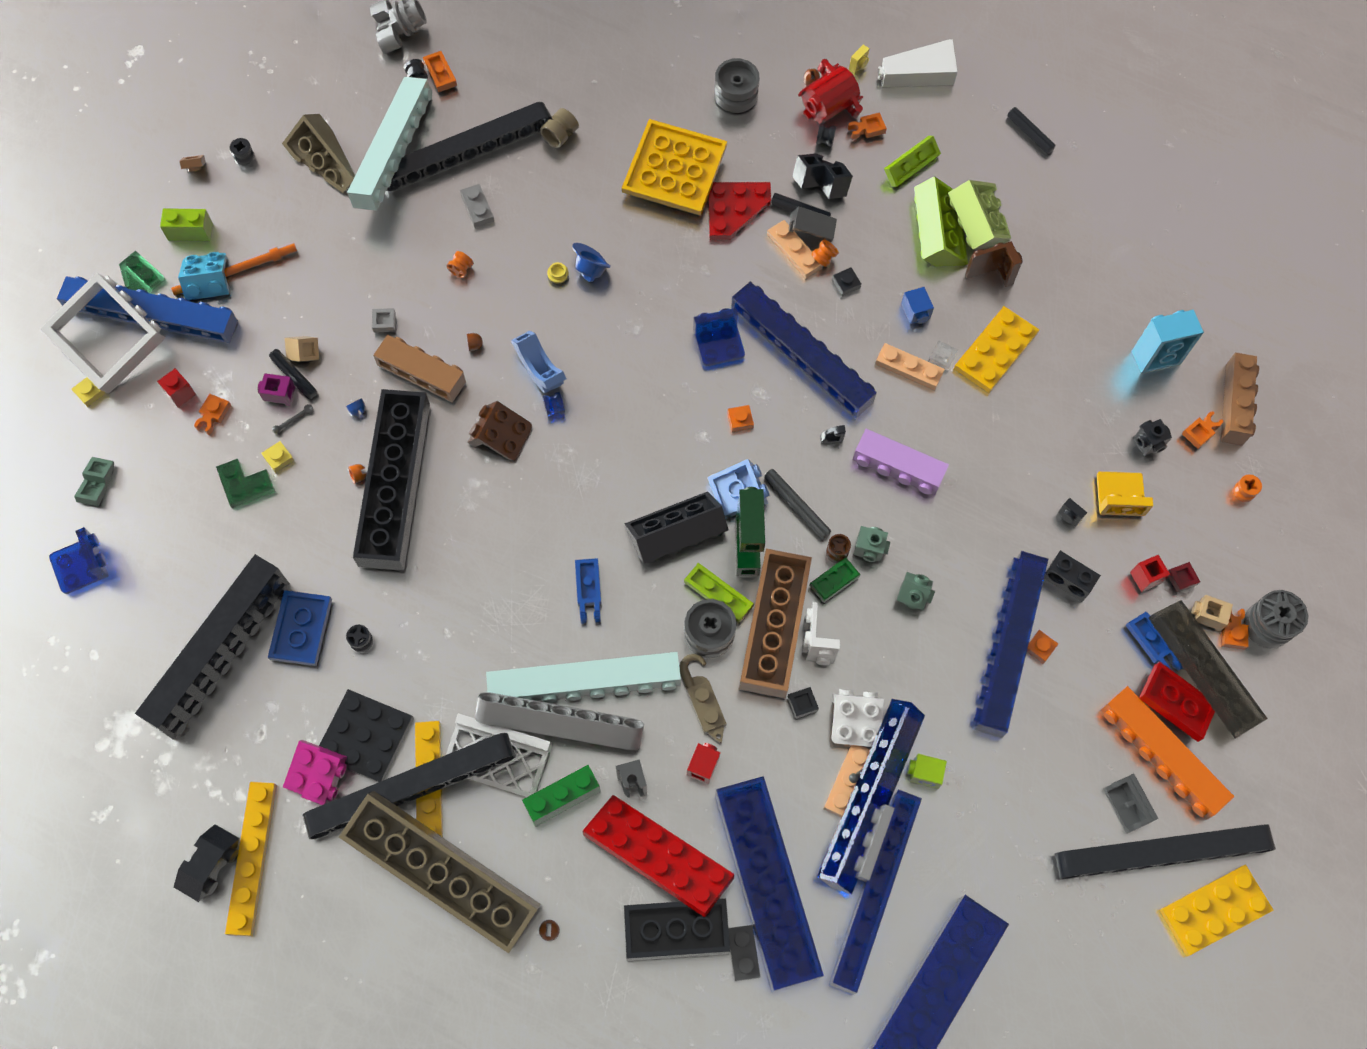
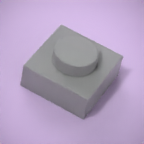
[372,308,396,332]

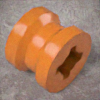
[812,240,839,267]
[446,251,474,278]
[1233,475,1262,502]

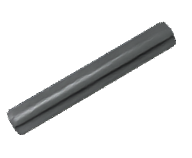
[764,469,831,540]

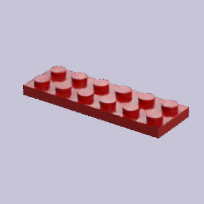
[583,795,734,917]

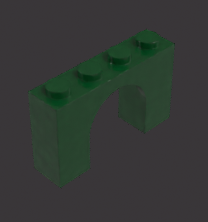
[735,487,765,576]

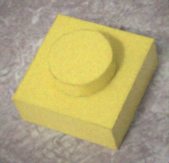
[849,44,870,74]
[71,377,106,407]
[261,441,294,473]

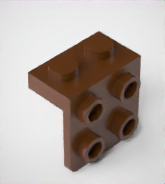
[965,241,1023,287]
[467,401,532,461]

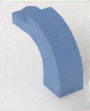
[511,331,567,393]

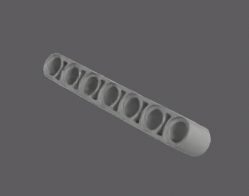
[475,692,644,750]

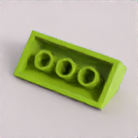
[914,177,968,267]

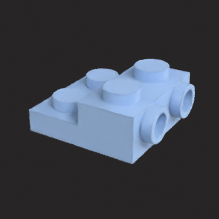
[708,459,770,519]

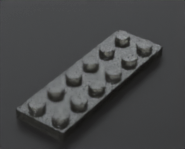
[1149,600,1268,739]

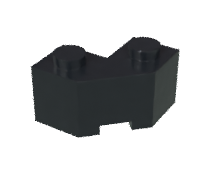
[793,153,853,199]
[173,824,240,902]

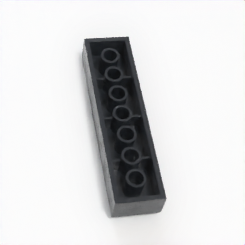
[353,389,430,571]
[134,554,289,740]

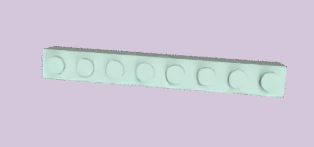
[347,77,432,211]
[486,652,681,703]

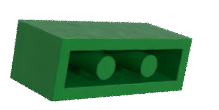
[522,765,601,827]

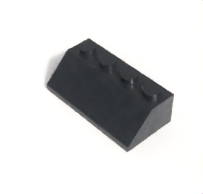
[624,491,729,564]

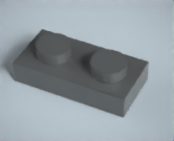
[728,925,760,981]

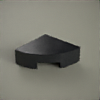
[820,425,846,444]

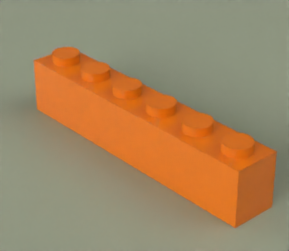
[1101,686,1235,820]

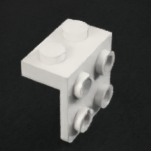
[802,602,840,665]
[831,689,884,747]

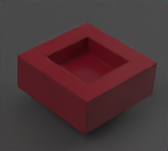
[1168,562,1200,593]

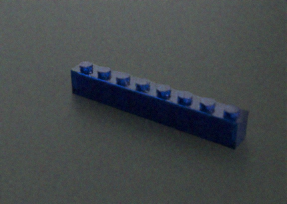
[731,281,877,418]
[973,551,1049,738]
[817,699,925,894]
[829,789,922,995]

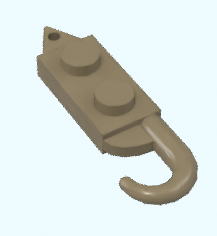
[679,654,727,744]

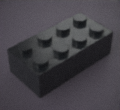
[624,898,730,961]

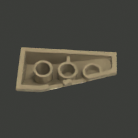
[282,114,355,193]

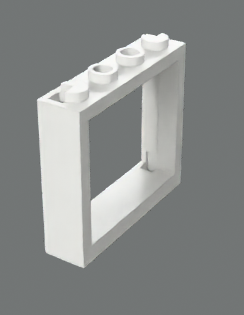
[40,273,166,394]

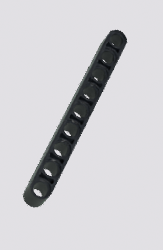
[387,102,553,191]
[302,733,516,840]
[1055,824,1276,879]

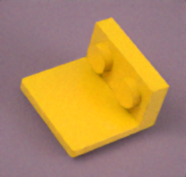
[1097,471,1153,516]

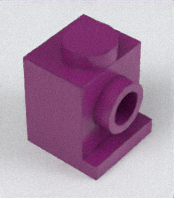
[258,373,295,406]

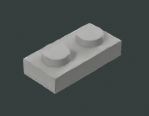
[460,184,494,228]

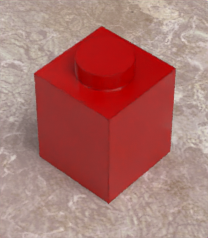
[157,368,196,408]
[1130,554,1170,592]
[686,743,721,784]

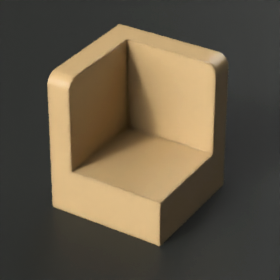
[285,336,319,361]

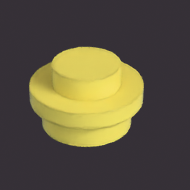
[547,262,569,283]

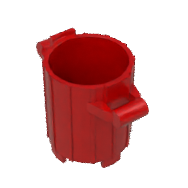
[798,59,863,125]

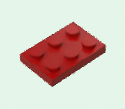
[1139,661,1218,742]

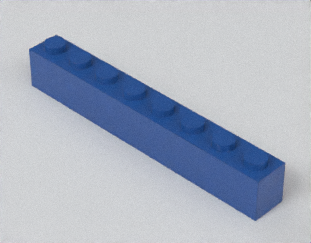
[57,276,238,343]

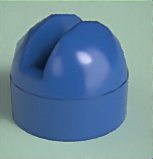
[346,398,366,417]

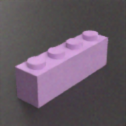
[852,429,949,496]

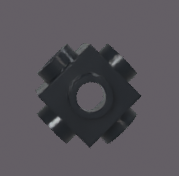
[1134,419,1172,457]

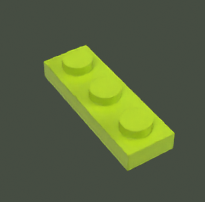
[884,136,941,187]
[684,563,754,623]

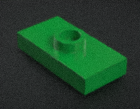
[809,557,861,603]

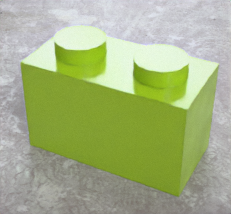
[160,208,213,241]

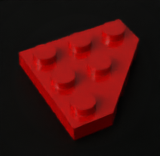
[708,182,771,240]

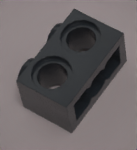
[1042,550,1101,602]

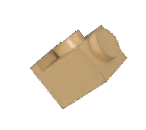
[1191,595,1233,632]

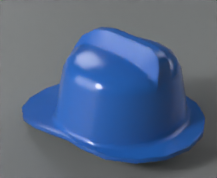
[572,243,611,282]

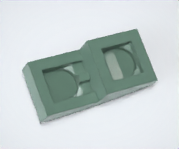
[74,457,114,506]

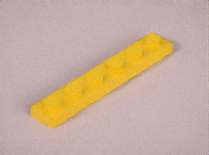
[415,721,443,837]
[225,782,277,937]

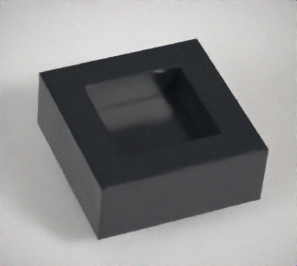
[832,267,862,296]
[1058,498,1087,527]
[787,687,819,719]

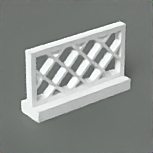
[446,713,553,797]

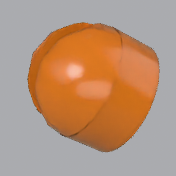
[348,464,367,484]

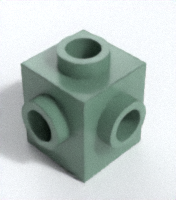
[853,526,890,562]
[897,572,935,610]

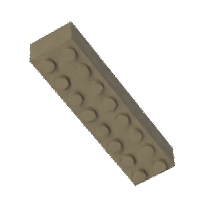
[339,791,541,953]

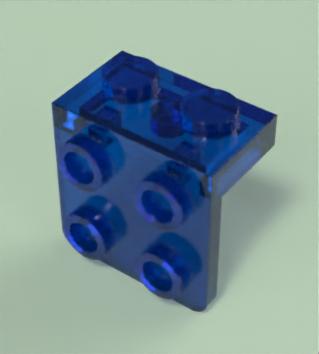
[693,308,745,366]
[49,527,109,594]

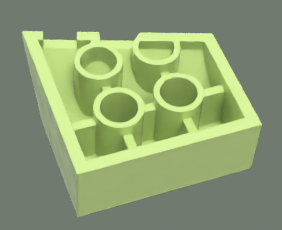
[948,180,1011,250]

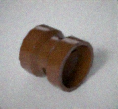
[826,534,851,563]

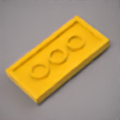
[954,306,1039,393]
[1159,864,1274,957]

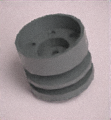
[1244,590,1309,649]

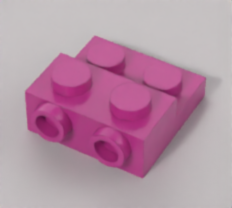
[283,740,347,805]

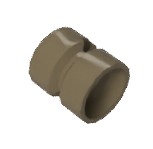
[540,108,579,148]

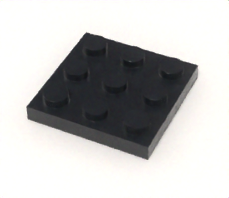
[319,689,414,783]

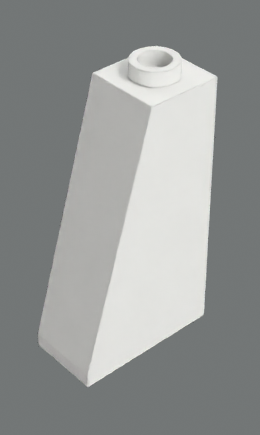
[878,39,957,87]

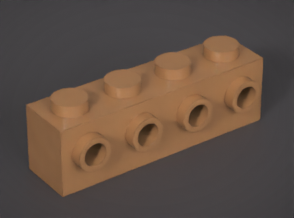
[373,334,466,403]
[1220,352,1259,446]

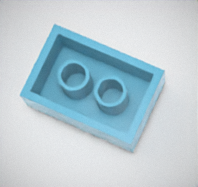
[1132,309,1204,373]

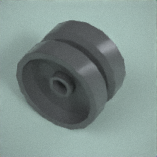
[714,58,760,113]
[684,599,737,658]

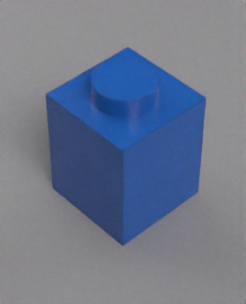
[901,287,934,325]

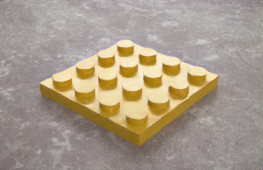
[621,119,727,216]

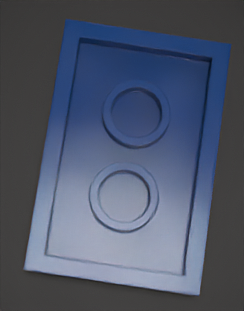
[268,590,332,666]

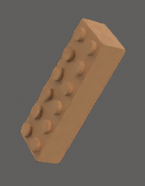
[739,548,812,699]

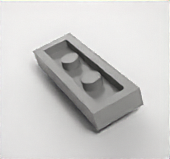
[854,804,895,881]

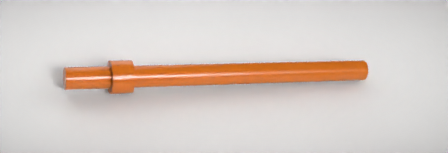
[171,243,297,296]

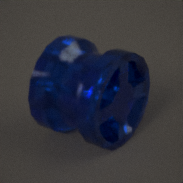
[542,392,565,417]

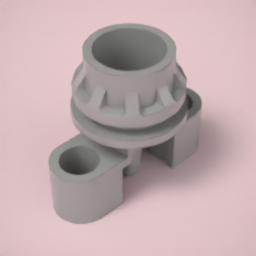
[370,0,427,54]

